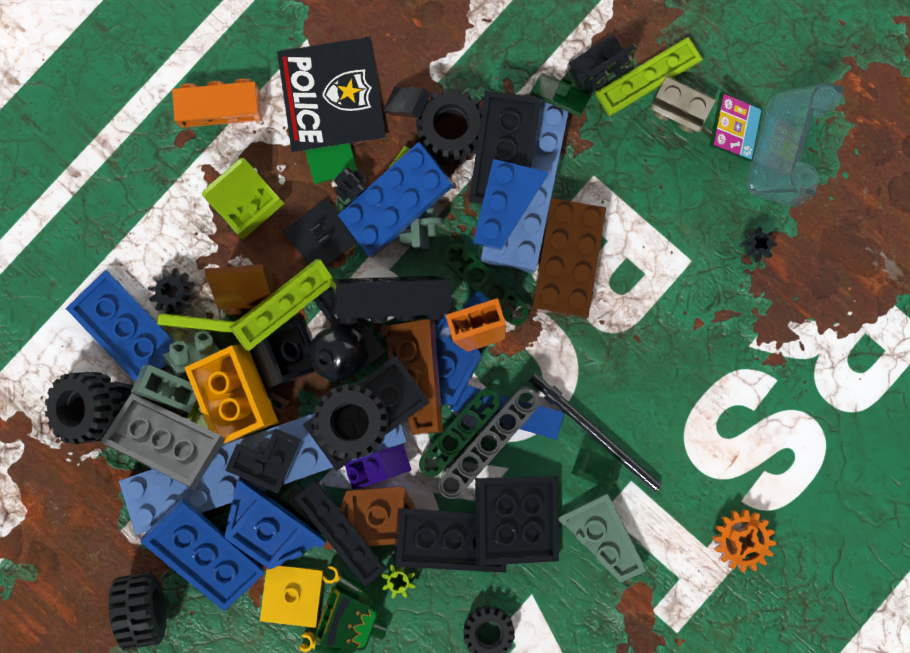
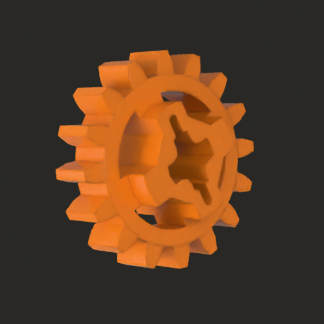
[712,509,776,572]

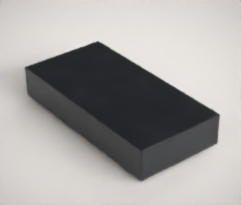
[383,86,430,118]

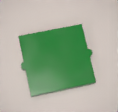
[305,143,357,185]

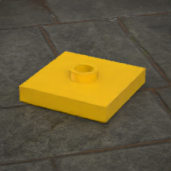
[260,565,324,628]

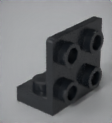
[567,34,637,92]

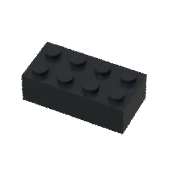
[330,275,452,323]

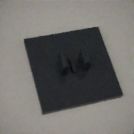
[283,198,358,267]

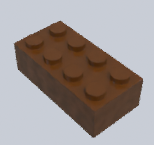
[531,198,606,320]

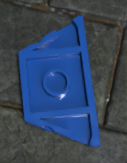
[435,314,483,406]
[224,477,326,569]

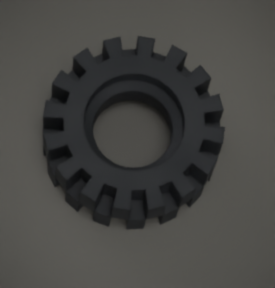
[463,605,515,653]

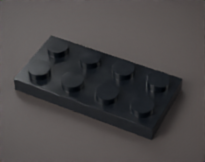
[469,90,541,205]
[303,356,430,471]
[393,508,507,573]

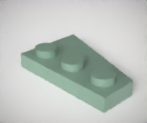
[558,493,646,583]

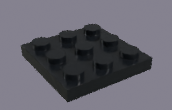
[475,476,559,566]

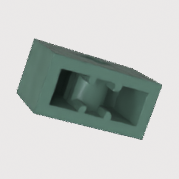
[131,365,197,414]

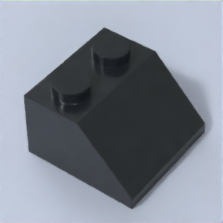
[250,318,316,391]

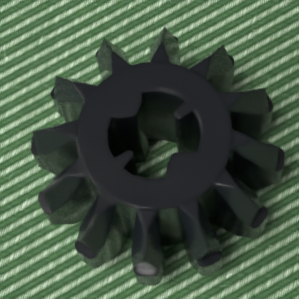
[148,268,197,315]

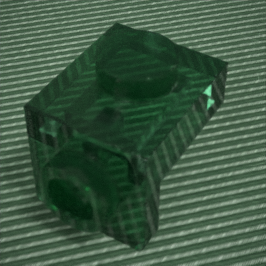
[571,448,622,490]

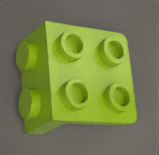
[202,158,284,240]

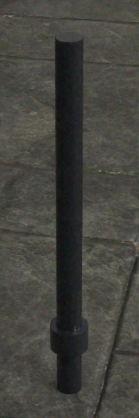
[529,373,661,492]

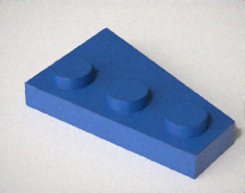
[473,159,549,250]

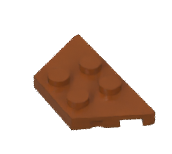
[324,486,417,550]

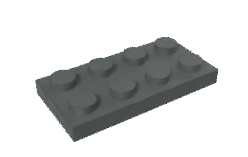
[101,393,225,490]

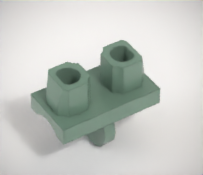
[399,208,444,250]
[163,330,221,377]

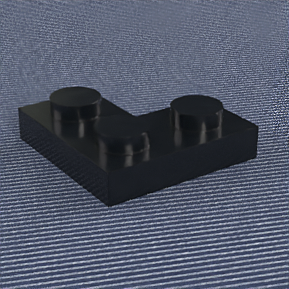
[225,428,303,493]

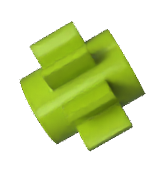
[382,563,416,599]

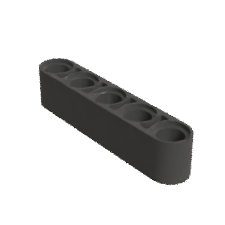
[439,386,539,499]

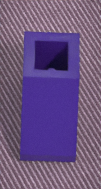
[345,444,412,490]

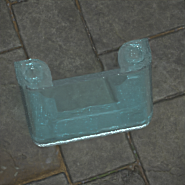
[746,83,844,208]

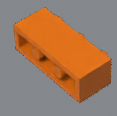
[172,79,262,128]

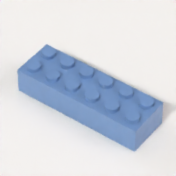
[481,102,568,274]

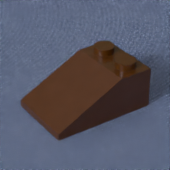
[205,265,277,316]

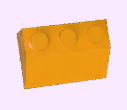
[184,345,278,445]

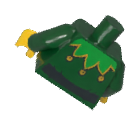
[299,566,387,653]

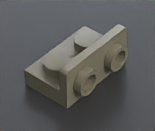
[650,75,716,134]

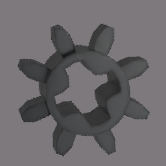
[334,168,367,202]
[740,227,777,263]

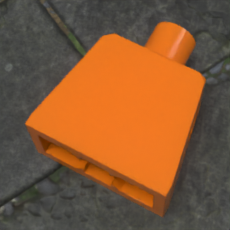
[446,298,506,351]

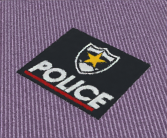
[277,37,386,152]

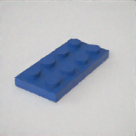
[338,142,455,258]
[65,270,177,381]
[141,498,265,611]

